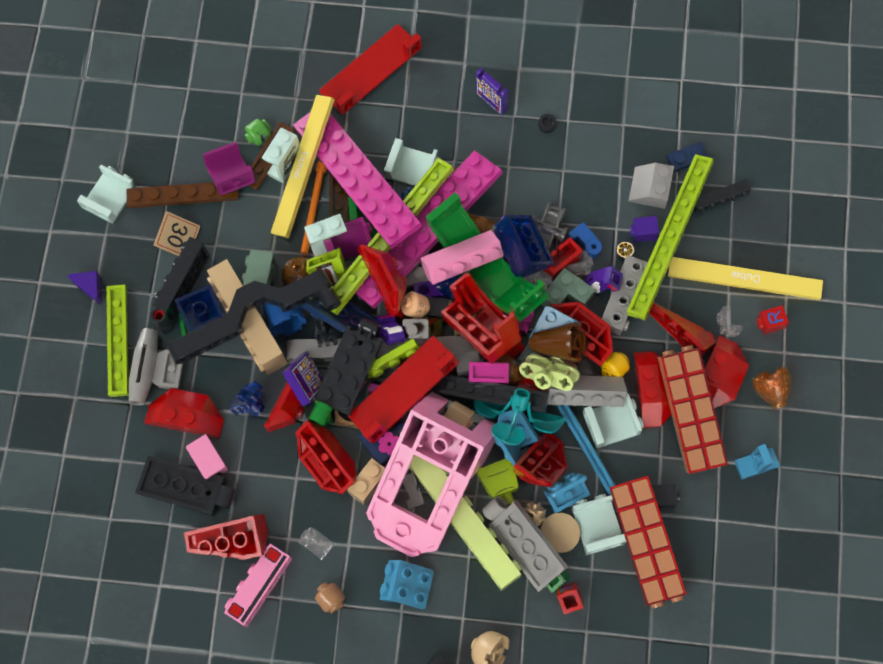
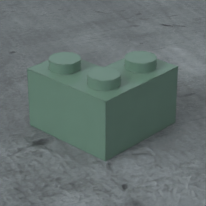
[241,249,279,286]
[542,268,595,307]

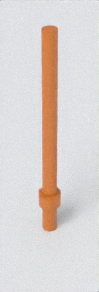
[300,159,327,255]

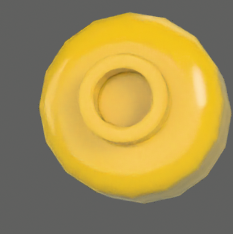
[601,352,630,377]

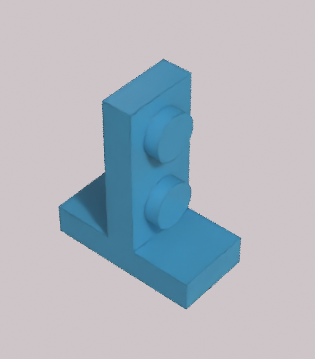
[734,444,780,480]

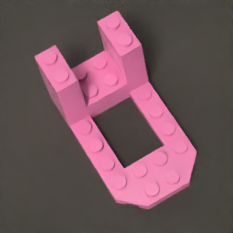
[366,392,495,557]

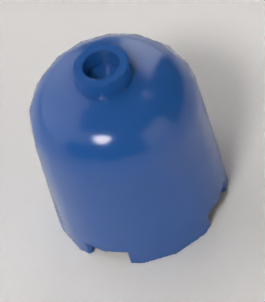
[262,303,307,337]

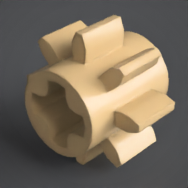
[523,501,547,527]

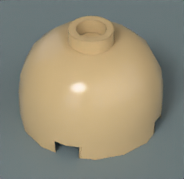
[471,631,509,664]

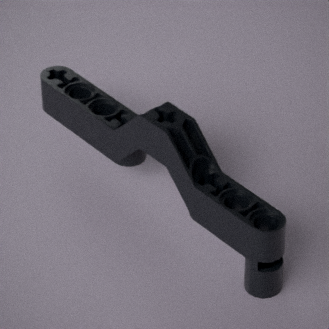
[167,269,341,365]

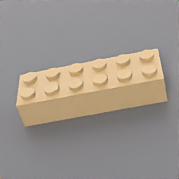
[207,259,288,375]

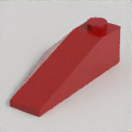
[184,514,268,560]

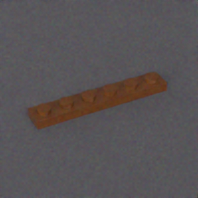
[126,182,239,208]

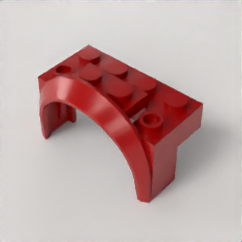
[441,273,522,364]

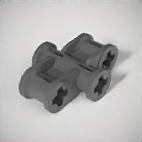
[529,202,569,256]

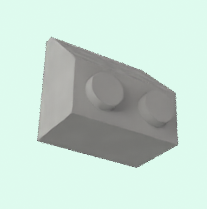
[628,163,674,209]

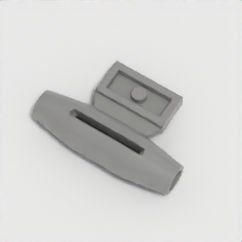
[129,328,183,406]

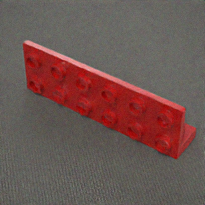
[319,24,422,116]
[348,336,460,444]

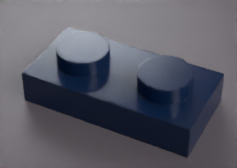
[667,142,709,173]

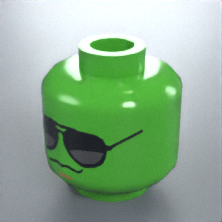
[244,119,272,146]

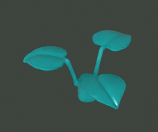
[474,388,566,445]

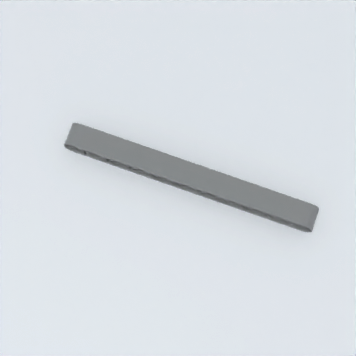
[286,336,486,363]

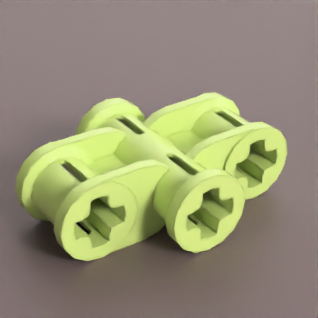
[519,354,580,391]

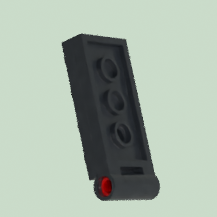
[150,237,210,334]

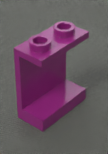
[202,141,255,196]
[323,217,373,260]

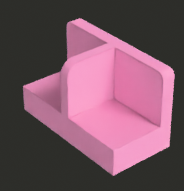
[186,434,229,479]

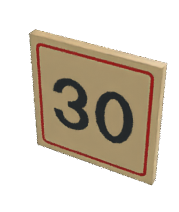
[153,211,200,256]

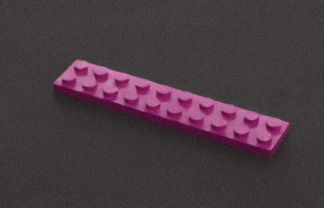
[293,112,422,249]
[355,150,503,309]

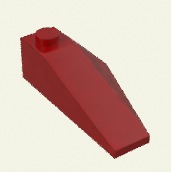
[649,302,716,357]

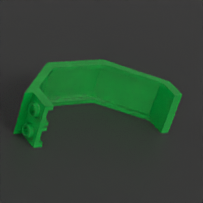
[426,192,550,322]

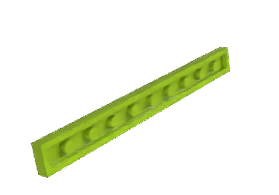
[626,154,714,320]
[321,158,454,315]

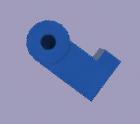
[567,222,602,259]

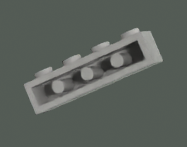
[602,255,648,336]
[543,375,627,407]

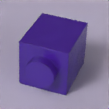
[630,216,659,242]

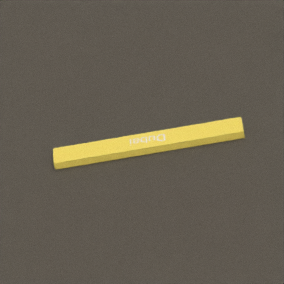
[271,95,334,238]
[668,257,823,300]

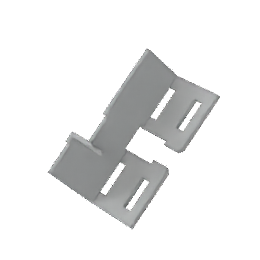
[403,470,424,509]

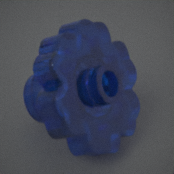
[229,381,265,417]

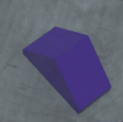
[67,271,102,305]

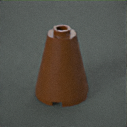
[529,322,586,362]

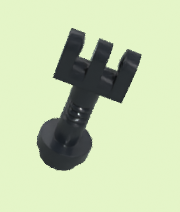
[316,318,338,348]

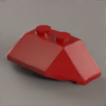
[357,244,407,318]
[550,302,613,367]
[705,335,749,408]
[634,351,671,428]
[264,376,306,432]
[144,388,224,439]
[295,420,356,494]
[513,433,568,488]

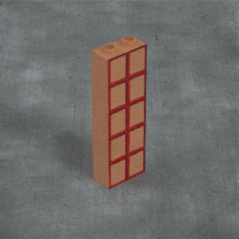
[658,345,728,474]
[609,476,687,609]

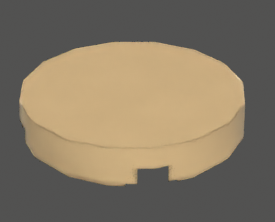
[540,513,580,553]

